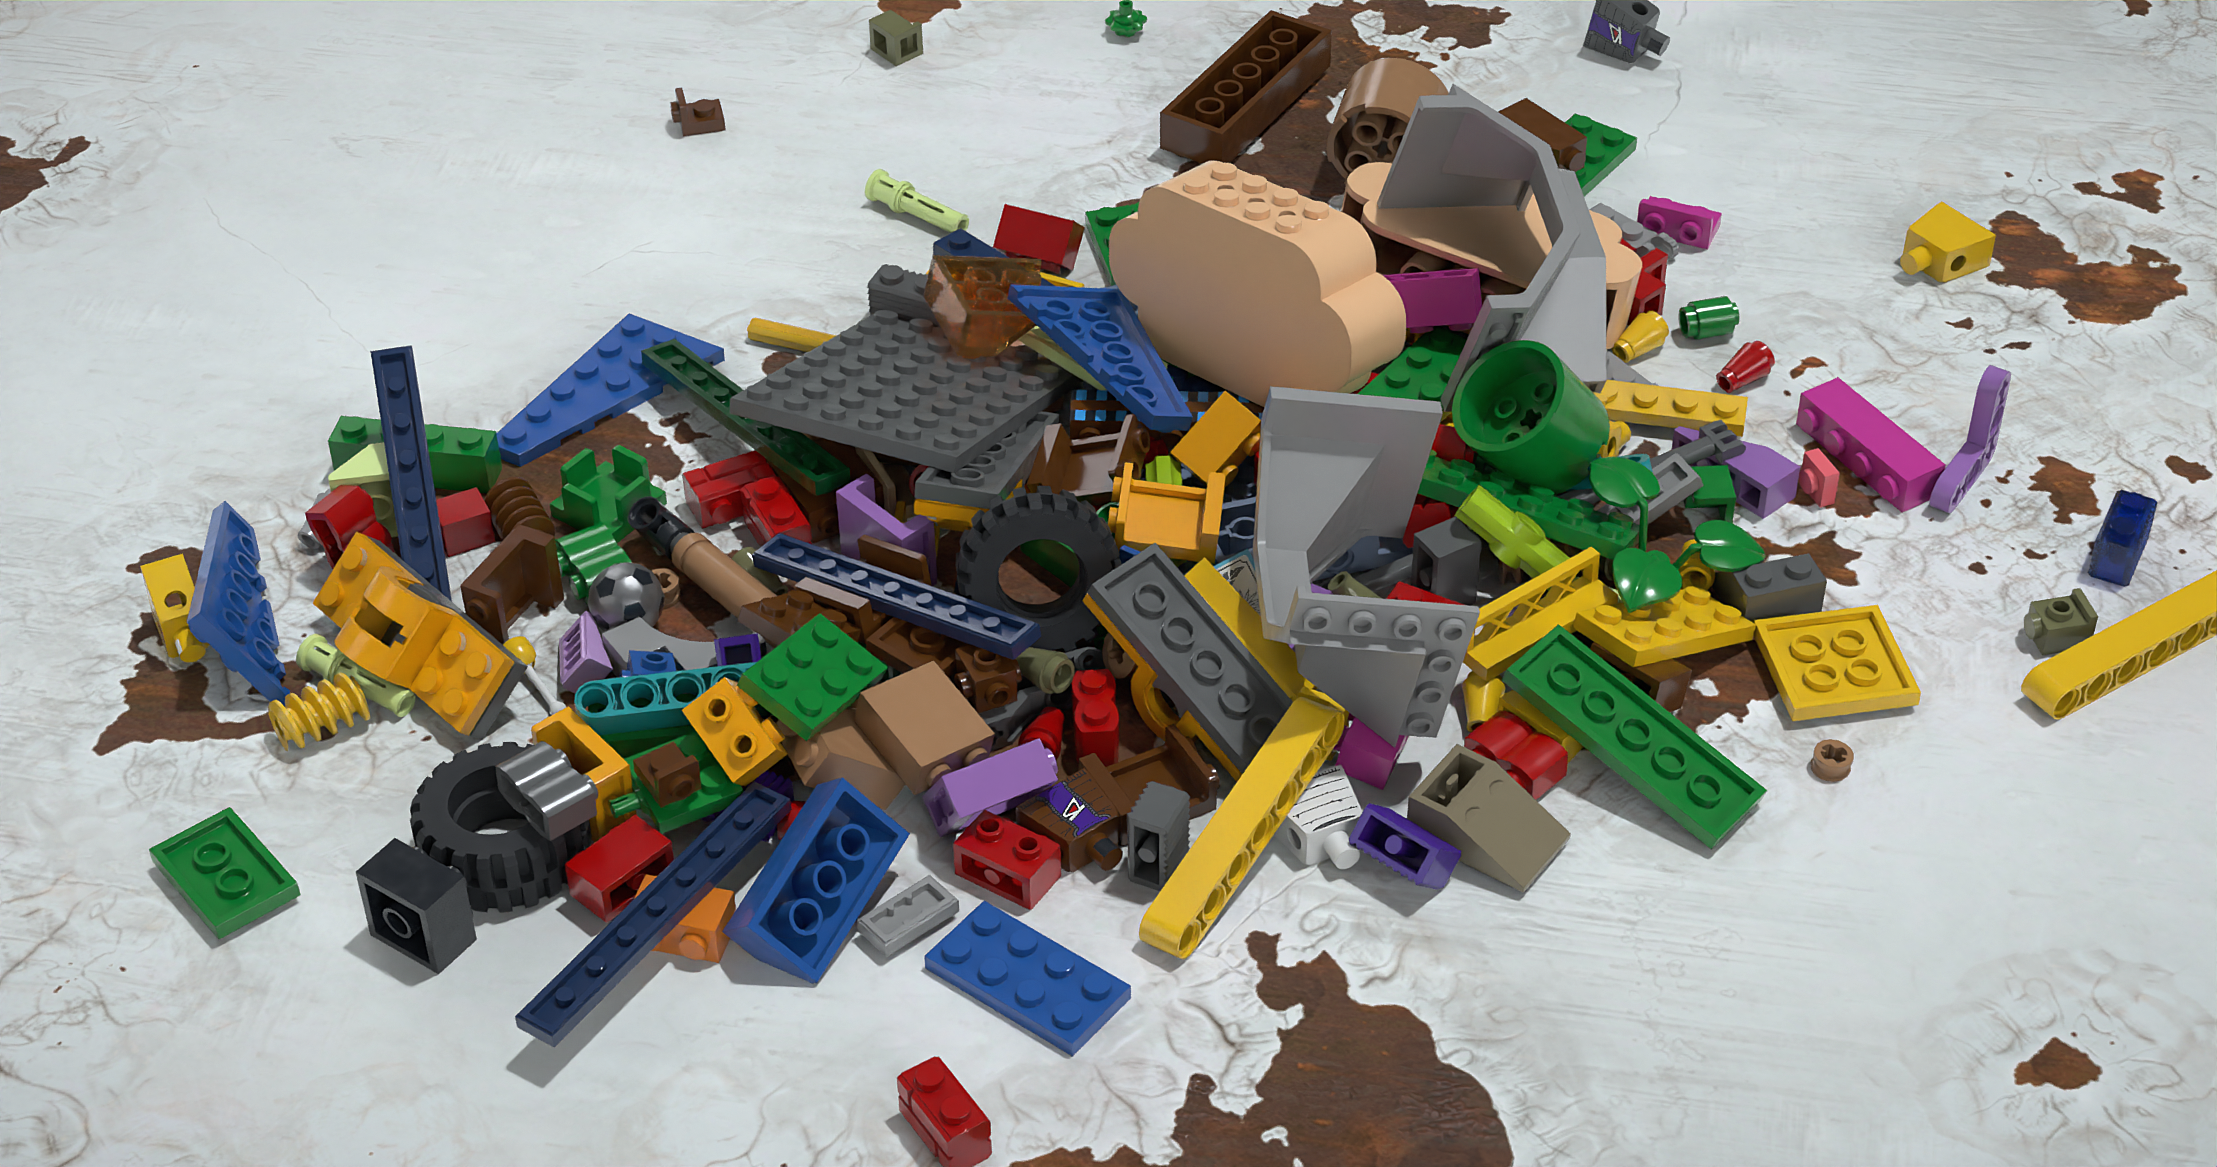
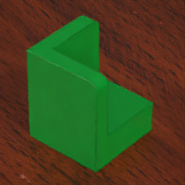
[1683,465,1736,523]

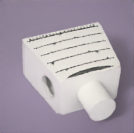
[1274,765,1363,870]

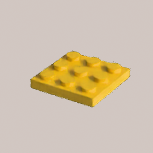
[1753,605,1921,721]

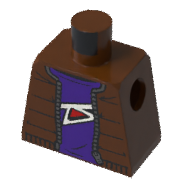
[1016,768,1123,872]

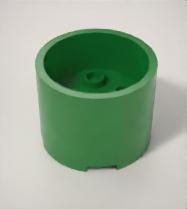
[1452,340,1610,495]

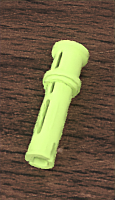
[865,169,969,233]
[296,634,416,717]

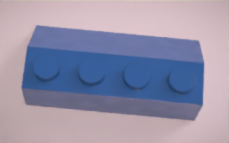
[722,777,910,984]

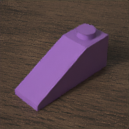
[1671,426,1800,519]

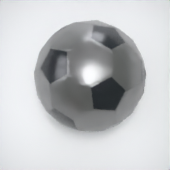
[588,563,665,631]

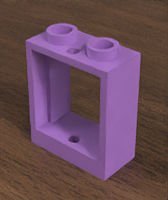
[922,738,1058,838]

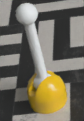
[503,636,566,716]

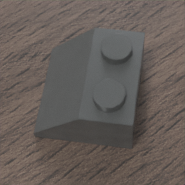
[1712,553,1827,623]

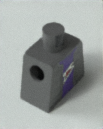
[1583,0,1670,63]

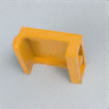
[1108,462,1226,564]
[531,706,637,843]

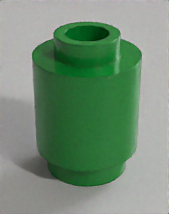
[1678,296,1740,340]

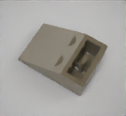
[1407,744,1571,893]

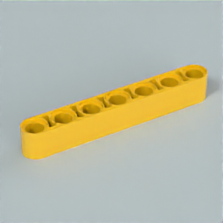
[2021,570,2217,720]
[1139,697,1345,959]

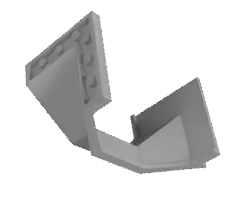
[1377,84,1607,412]
[1253,386,1480,747]

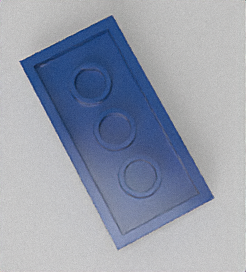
[924,901,1131,1057]

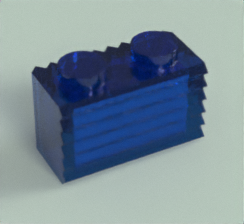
[2087,489,2158,587]

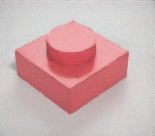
[1799,448,1840,508]

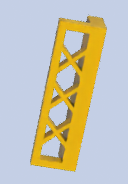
[1463,547,1618,682]
[1184,557,1318,702]

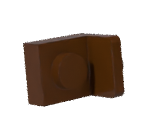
[670,87,726,136]
[633,741,701,808]

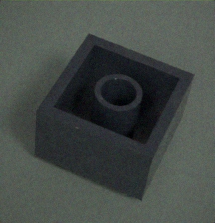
[356,838,477,974]

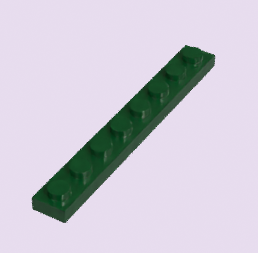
[641,339,851,496]

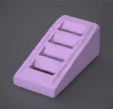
[559,611,613,693]

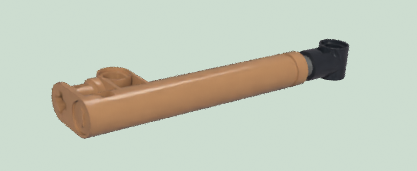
[628,496,878,713]

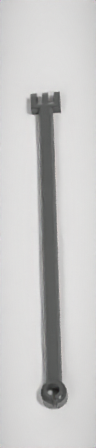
[1318,420,1746,592]

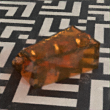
[924,255,1041,359]

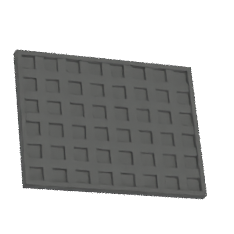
[730,310,1083,473]

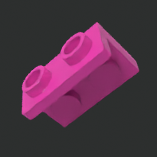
[1637,196,1722,250]

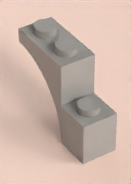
[602,617,767,694]

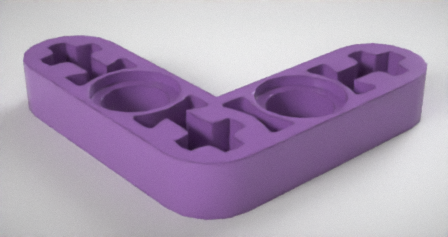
[1930,365,2011,514]

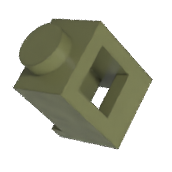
[869,10,923,66]
[2024,588,2098,655]

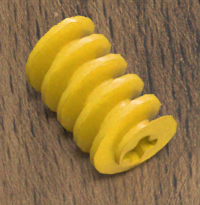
[268,672,370,751]

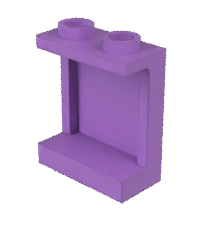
[836,474,937,586]

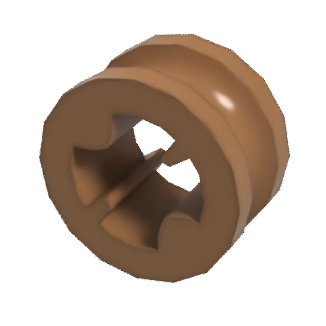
[651,568,681,609]
[1811,739,1854,782]

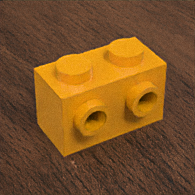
[1171,391,1261,487]
[682,677,788,787]

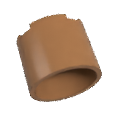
[1326,58,1449,185]

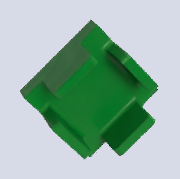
[550,445,667,543]

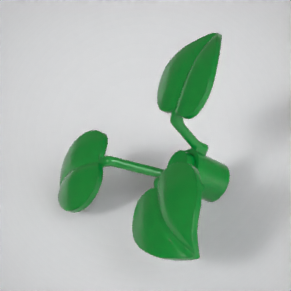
[1589,457,1766,613]

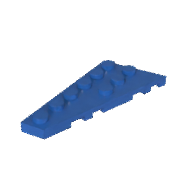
[1007,285,1193,433]
[497,313,725,467]
[187,501,290,706]

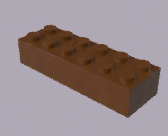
[1160,10,1332,164]

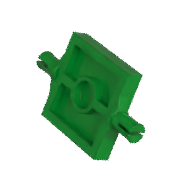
[608,731,744,834]

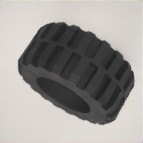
[955,486,1122,653]
[410,742,592,913]

